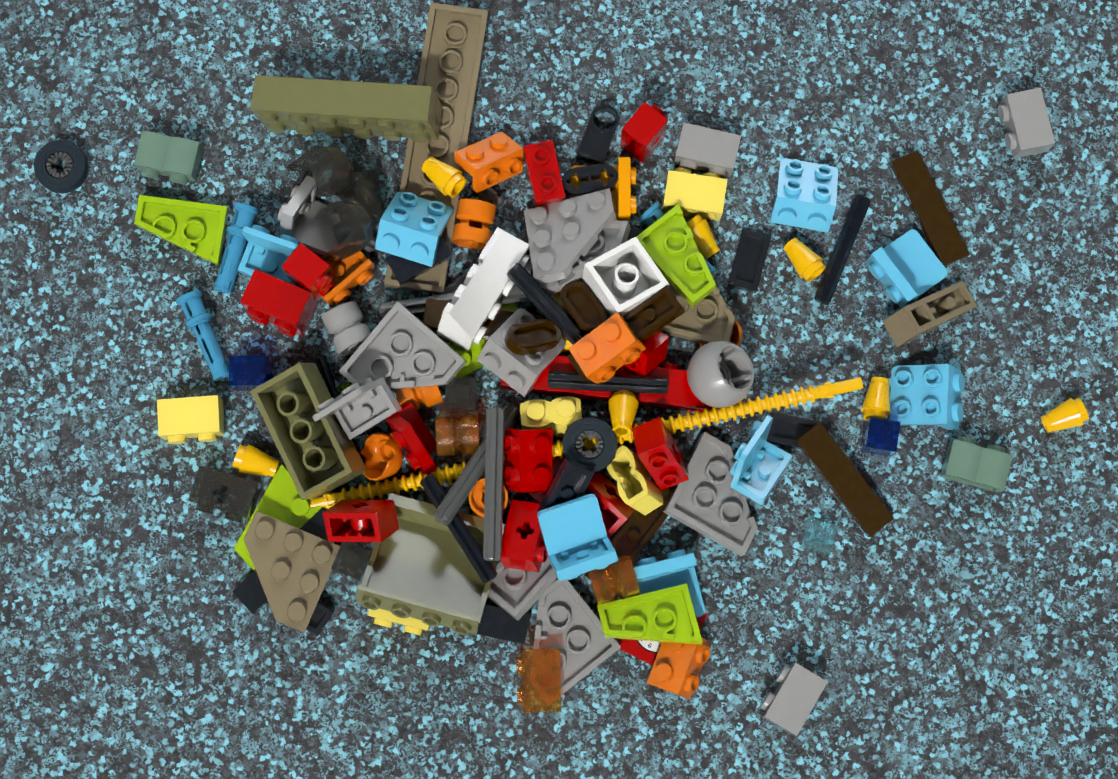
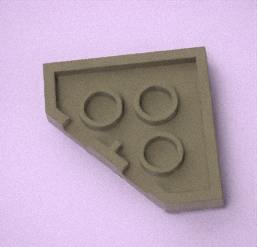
[659,281,736,344]
[244,511,341,633]

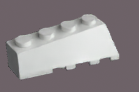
[436,228,530,351]

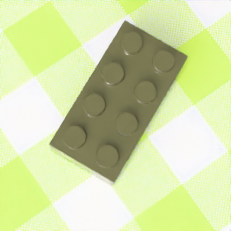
[250,362,367,500]

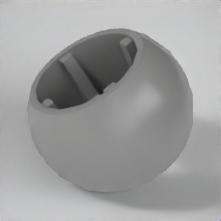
[687,341,754,408]

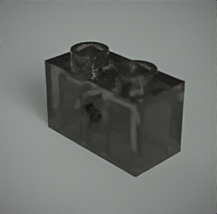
[188,466,262,523]

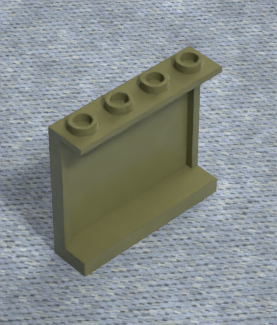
[356,493,506,635]

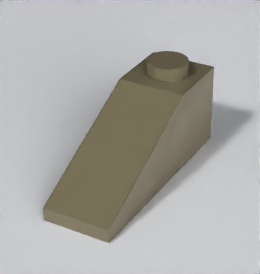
[882,281,977,347]

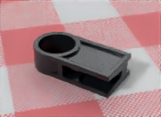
[576,104,620,165]

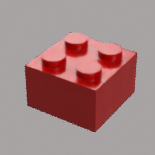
[240,269,318,338]

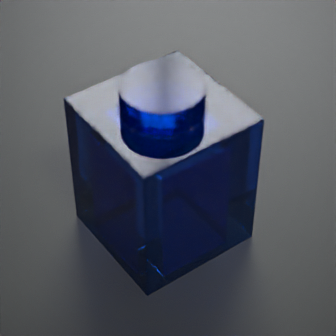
[229,354,275,391]
[860,417,900,456]

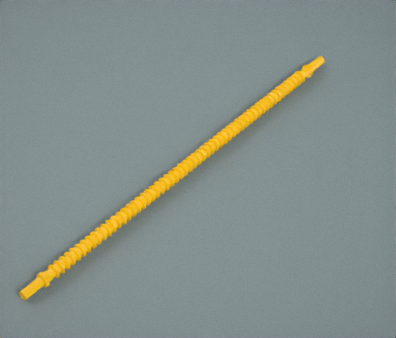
[308,377,863,509]

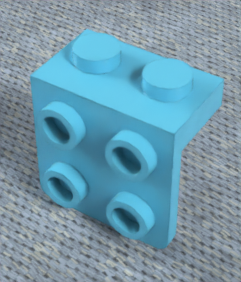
[770,158,838,232]
[375,192,453,267]
[238,225,298,286]
[866,229,948,308]
[889,364,965,430]
[730,415,793,505]
[537,494,618,581]
[632,549,705,617]

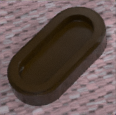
[560,281,608,334]
[504,319,562,355]

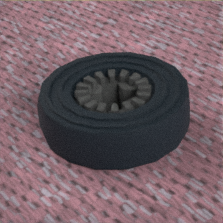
[33,140,89,194]
[562,417,618,472]

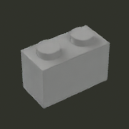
[998,88,1055,159]
[674,122,741,178]
[760,662,828,736]

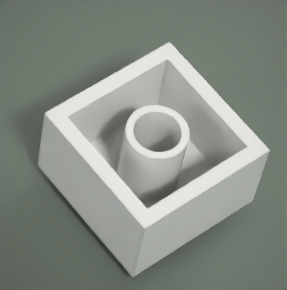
[582,237,669,319]

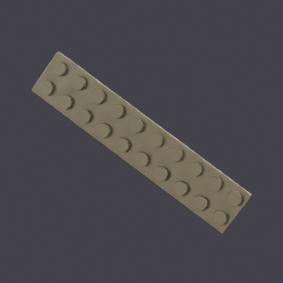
[384,2,489,294]

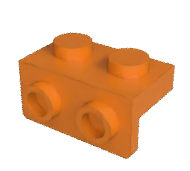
[454,131,523,193]
[322,241,376,308]
[568,312,646,384]
[647,637,711,700]

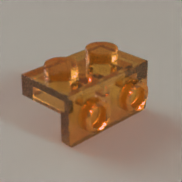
[516,649,561,713]

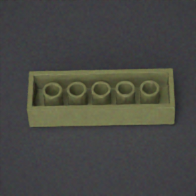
[250,75,442,143]

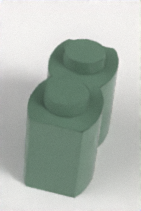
[134,131,204,185]
[940,436,1012,493]

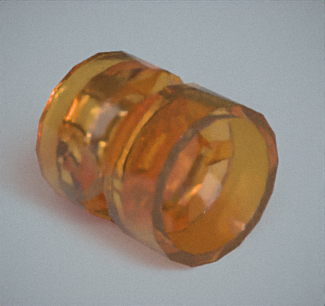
[435,415,480,456]
[588,555,640,605]

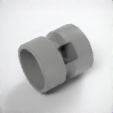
[321,301,371,356]

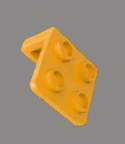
[570,157,636,222]

